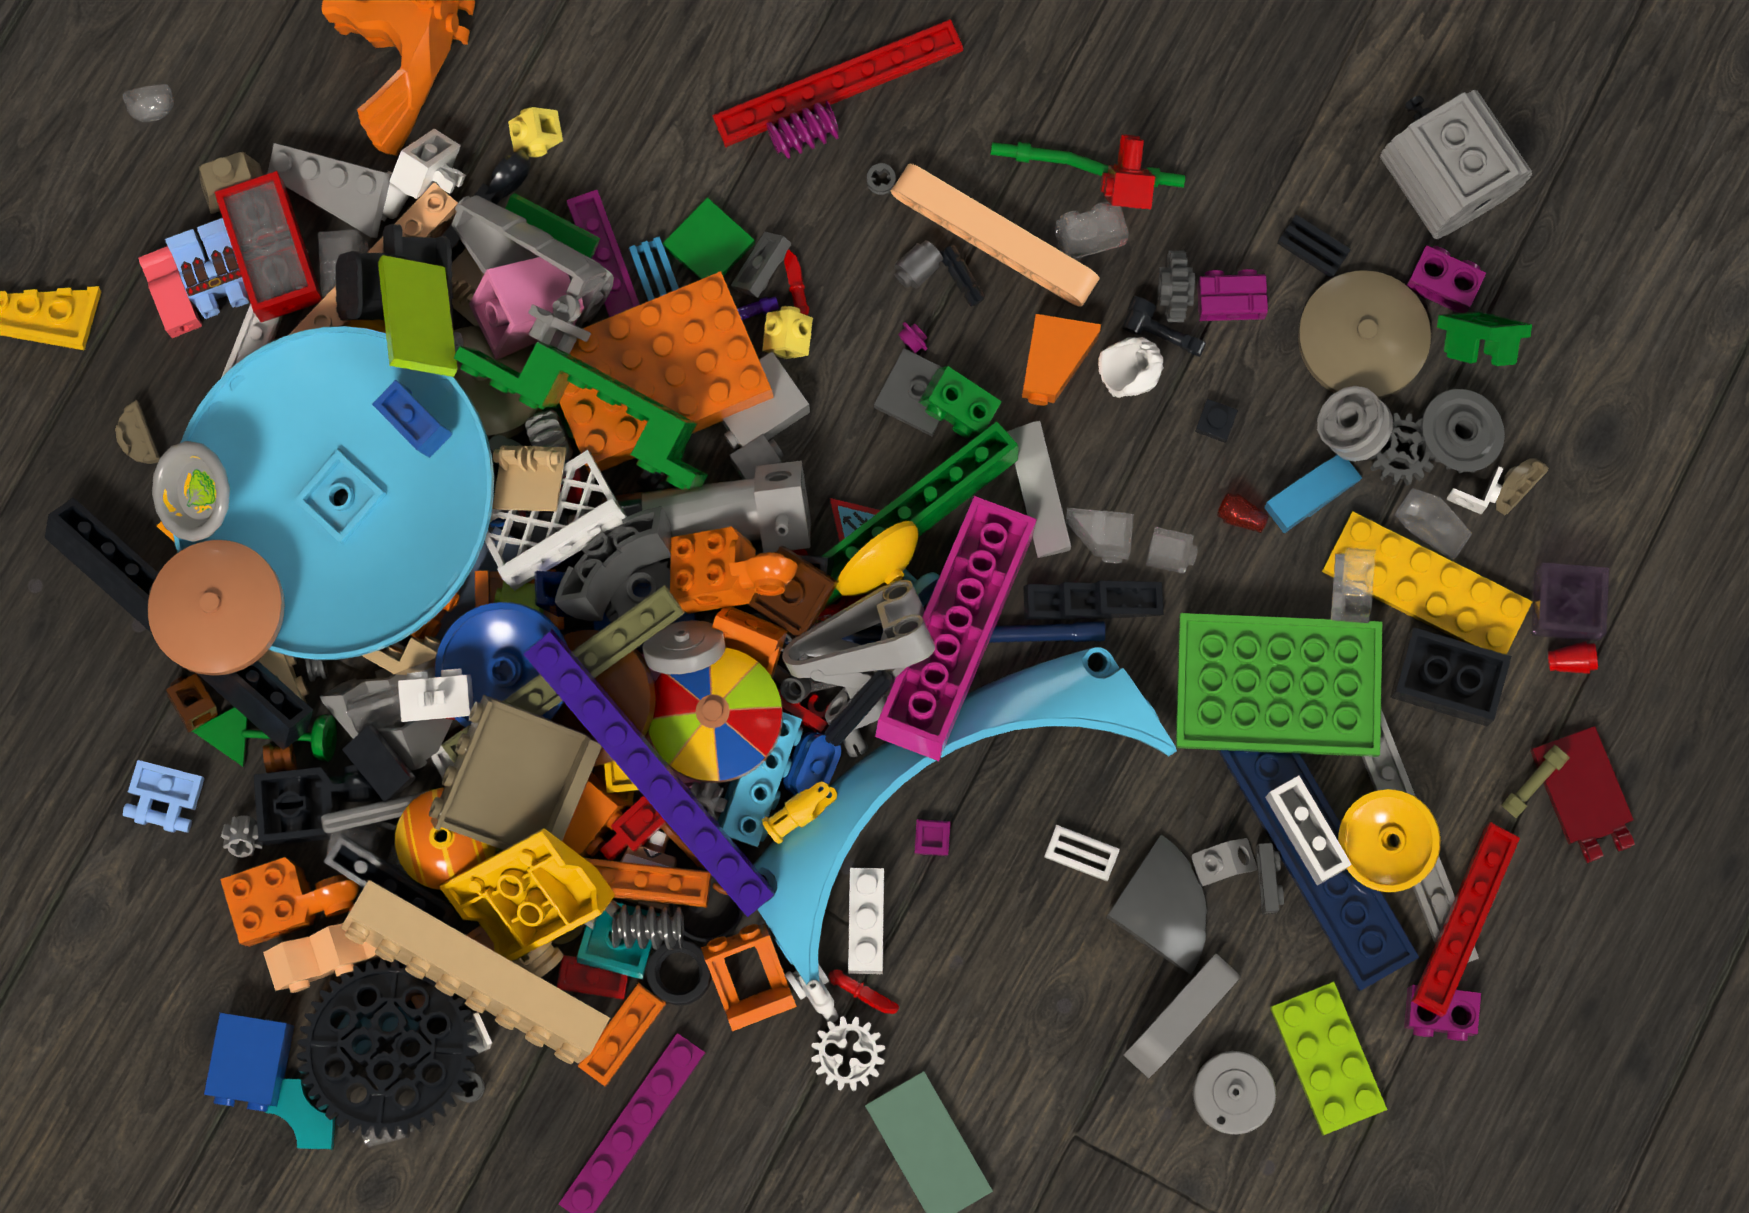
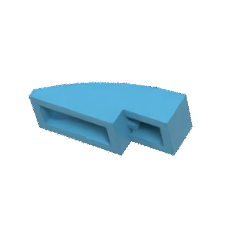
[1264,455,1362,534]

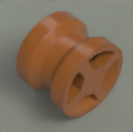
[263,744,297,773]

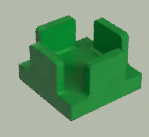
[1437,311,1532,366]

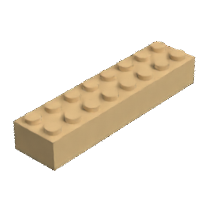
[341,880,610,1064]

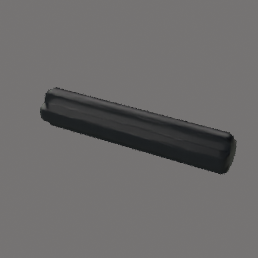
[825,670,894,746]

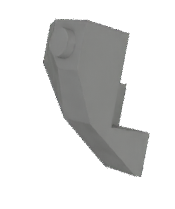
[320,667,453,770]

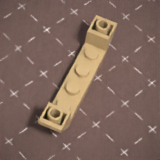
[362,635,441,675]

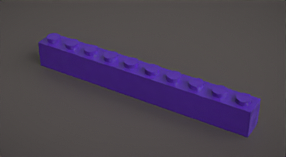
[523,629,774,917]

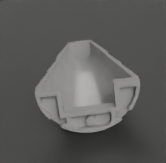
[451,195,614,346]

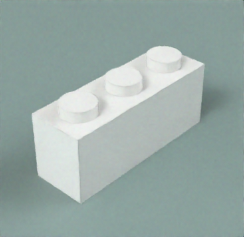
[1265,776,1352,885]
[848,868,884,974]

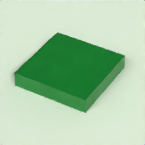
[663,197,755,280]

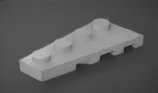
[267,143,392,238]

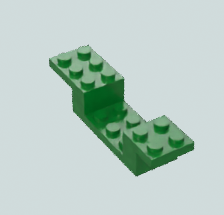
[453,342,708,490]

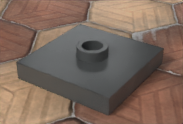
[874,348,942,437]

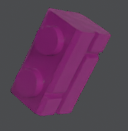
[1197,269,1268,321]

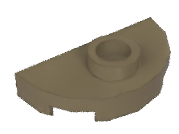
[115,400,161,464]
[1496,458,1549,515]

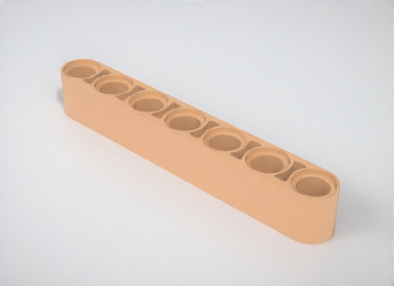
[891,164,1100,307]

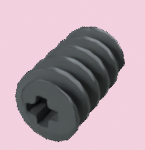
[612,905,684,950]

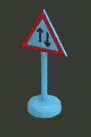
[830,498,940,607]

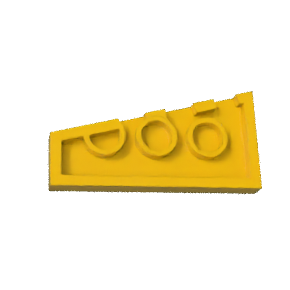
[0,286,101,350]

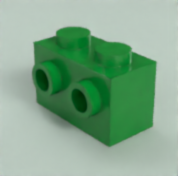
[918,366,1002,438]

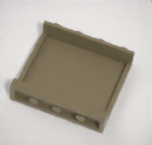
[429,694,602,850]

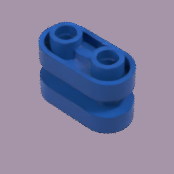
[783,732,841,795]

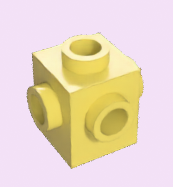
[508,107,563,157]
[762,306,813,359]

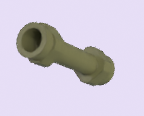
[1501,744,1570,818]

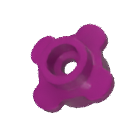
[897,322,928,353]

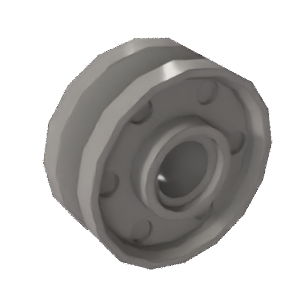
[1317,386,1393,462]

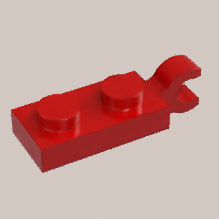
[600,795,667,861]

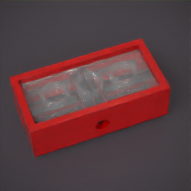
[214,171,323,323]

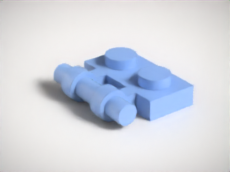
[123,760,205,833]

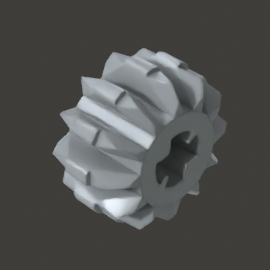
[525,409,573,461]

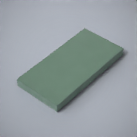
[865,1071,993,1213]

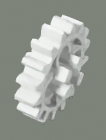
[811,1016,885,1091]

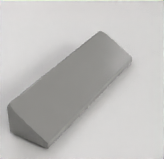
[1007,420,1071,558]

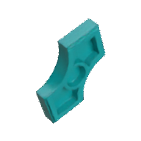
[265,1079,335,1150]

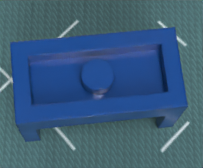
[372,380,453,458]

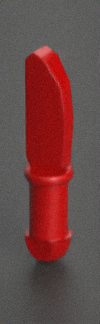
[784,250,809,316]
[828,969,899,1014]

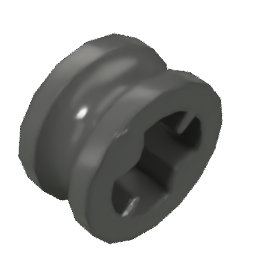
[867,163,896,195]
[305,659,328,682]
[455,1071,485,1103]

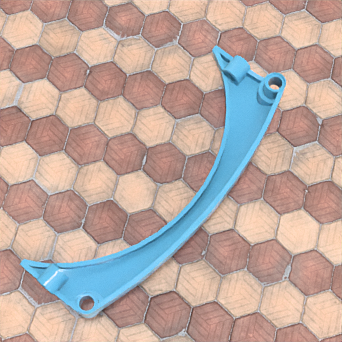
[753,647,1177,985]

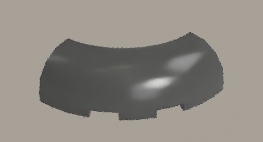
[555,506,672,621]

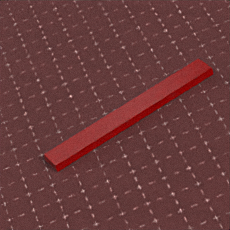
[712,19,963,147]

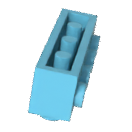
[716,712,803,847]

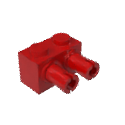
[1100,134,1155,209]

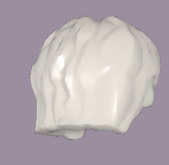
[1098,337,1164,398]

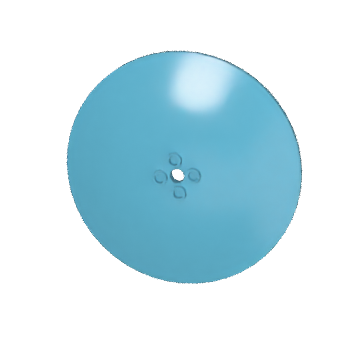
[173,326,494,660]

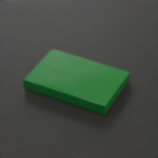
[505,193,601,259]

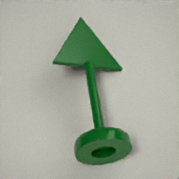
[192,707,337,767]

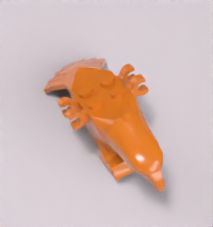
[321,0,475,156]

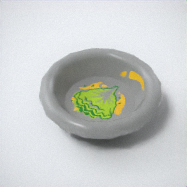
[152,441,230,542]

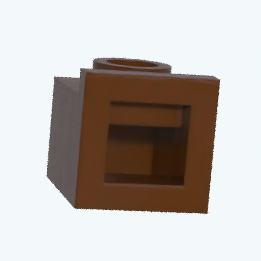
[166,673,218,733]

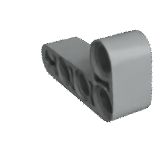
[1123,953,1241,1079]

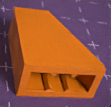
[1022,314,1101,406]

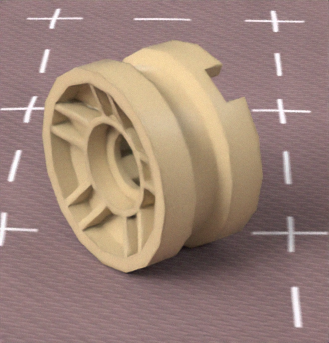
[512,940,564,978]

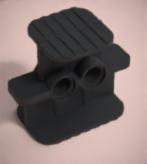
[335,224,453,331]

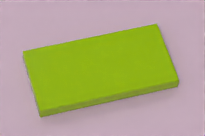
[378,255,458,377]

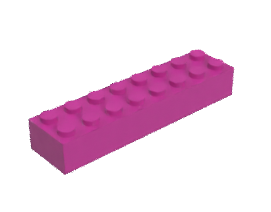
[875,496,1037,761]

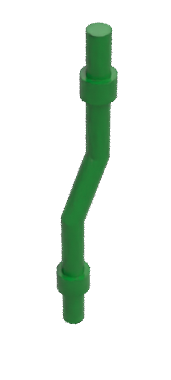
[990,142,1185,188]

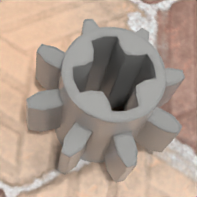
[690,781,728,821]
[221,816,263,857]

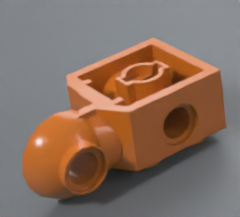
[670,526,798,614]
[220,857,360,947]

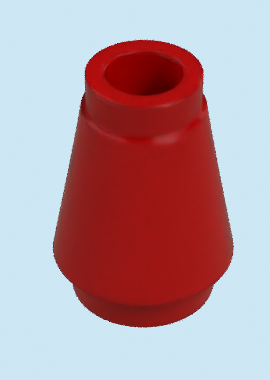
[1548,641,1598,674]

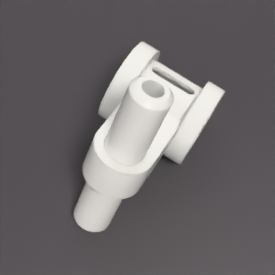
[784,964,838,1023]

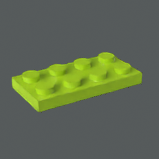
[1270,982,1387,1136]

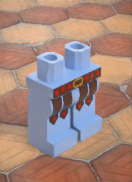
[165,218,249,319]

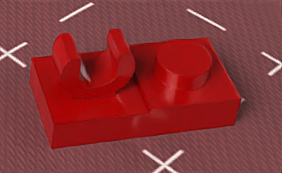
[778,689,830,734]

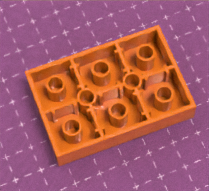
[559,271,774,474]

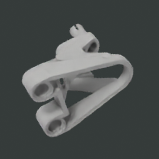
[782,580,935,757]

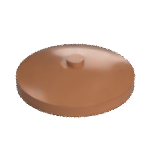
[148,540,285,675]

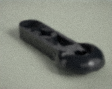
[442,150,531,261]

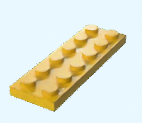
[1322,511,1533,655]

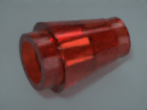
[1217,492,1269,533]

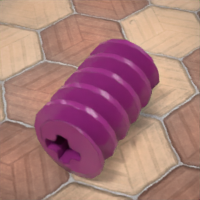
[766,100,839,159]

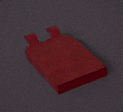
[1530,726,1635,863]

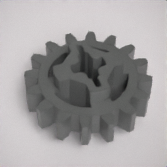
[1157,250,1195,322]
[1368,413,1435,486]

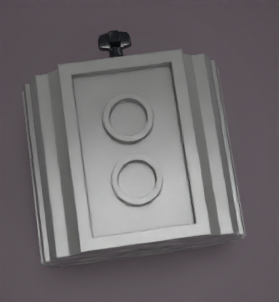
[1380,90,1532,239]

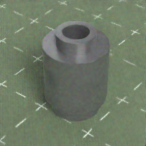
[894,240,943,289]

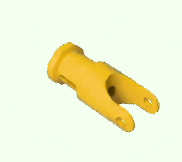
[761,782,837,844]

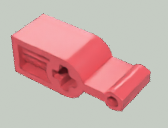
[138,246,202,338]

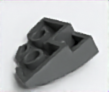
[1106,835,1207,975]

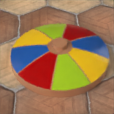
[648,648,783,783]

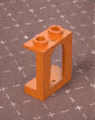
[701,923,796,1031]

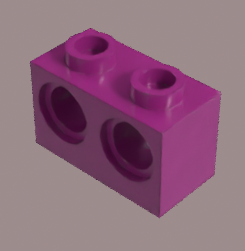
[1407,245,1486,313]
[1404,985,1481,1041]

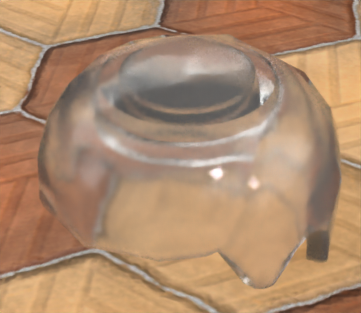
[123,84,175,123]

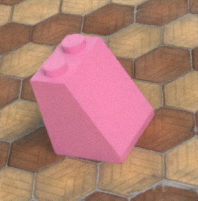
[469,257,584,359]

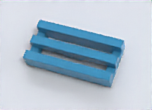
[629,236,679,301]

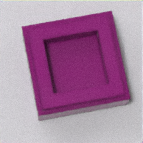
[915,819,950,856]

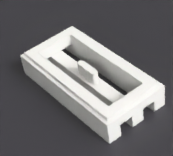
[1044,825,1120,881]

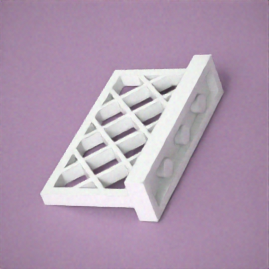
[485,450,627,591]

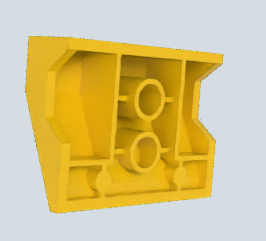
[440,828,615,961]

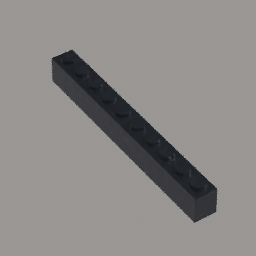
[45,498,313,750]

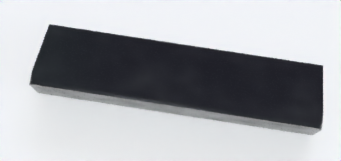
[324,833,456,924]

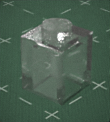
[1146,527,1198,574]

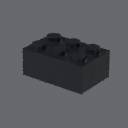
[1390,628,1512,726]

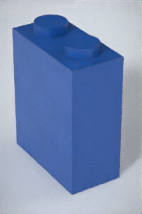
[204,1013,294,1112]

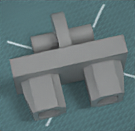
[528,295,591,354]

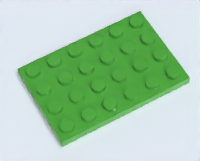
[1176,613,1382,757]

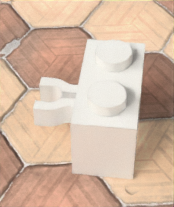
[389,129,466,199]
[398,668,474,722]

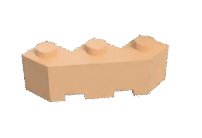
[263,923,386,993]

